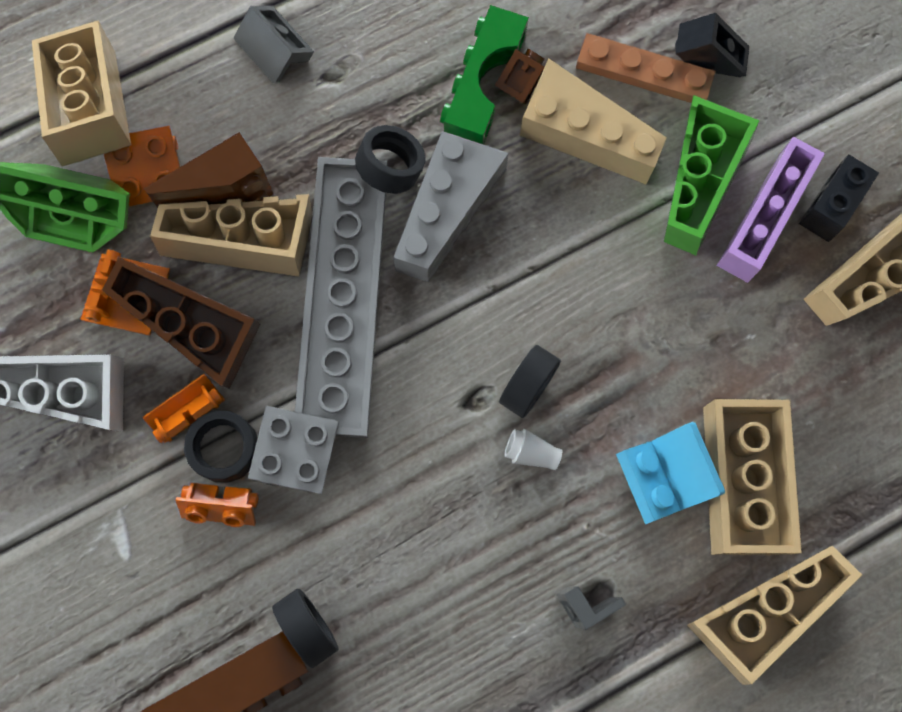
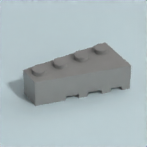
[393,131,509,282]

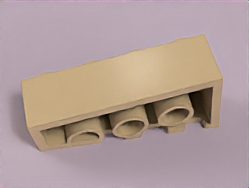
[803,213,902,326]
[687,546,862,685]

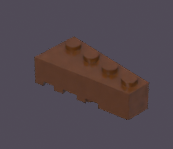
[102,257,261,389]
[140,631,308,712]

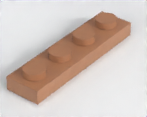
[576,33,716,103]

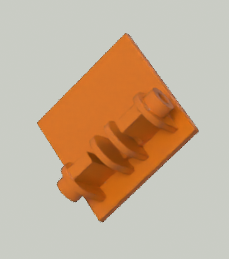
[104,126,180,206]
[80,250,170,336]

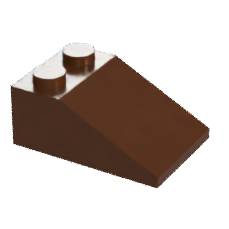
[144,132,274,208]

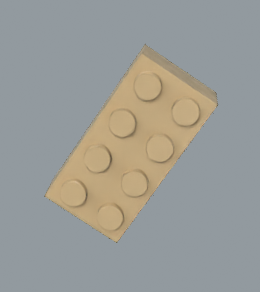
[32,21,131,167]
[703,399,802,555]

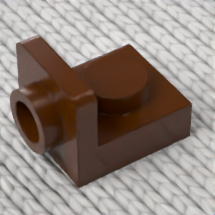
[495,49,545,104]

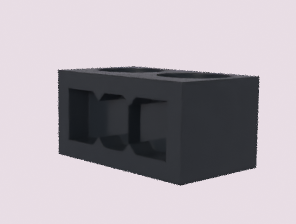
[799,154,879,242]

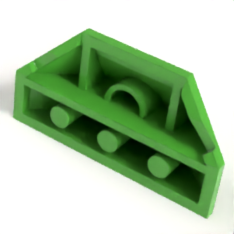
[0,162,130,253]

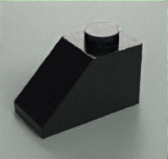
[675,13,750,77]

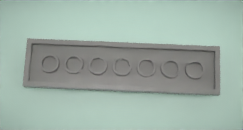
[295,157,388,438]

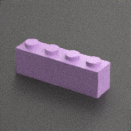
[716,137,825,283]

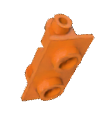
[143,374,225,444]
[175,482,259,527]

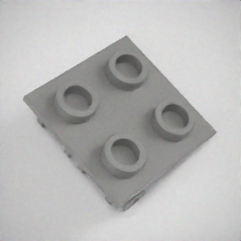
[248,406,339,494]

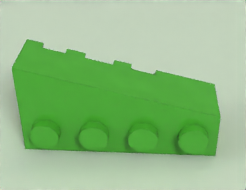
[664,95,760,255]

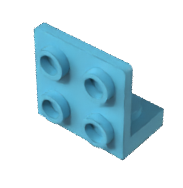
[616,422,725,524]

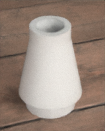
[505,429,562,470]

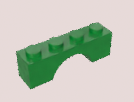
[440,5,529,145]

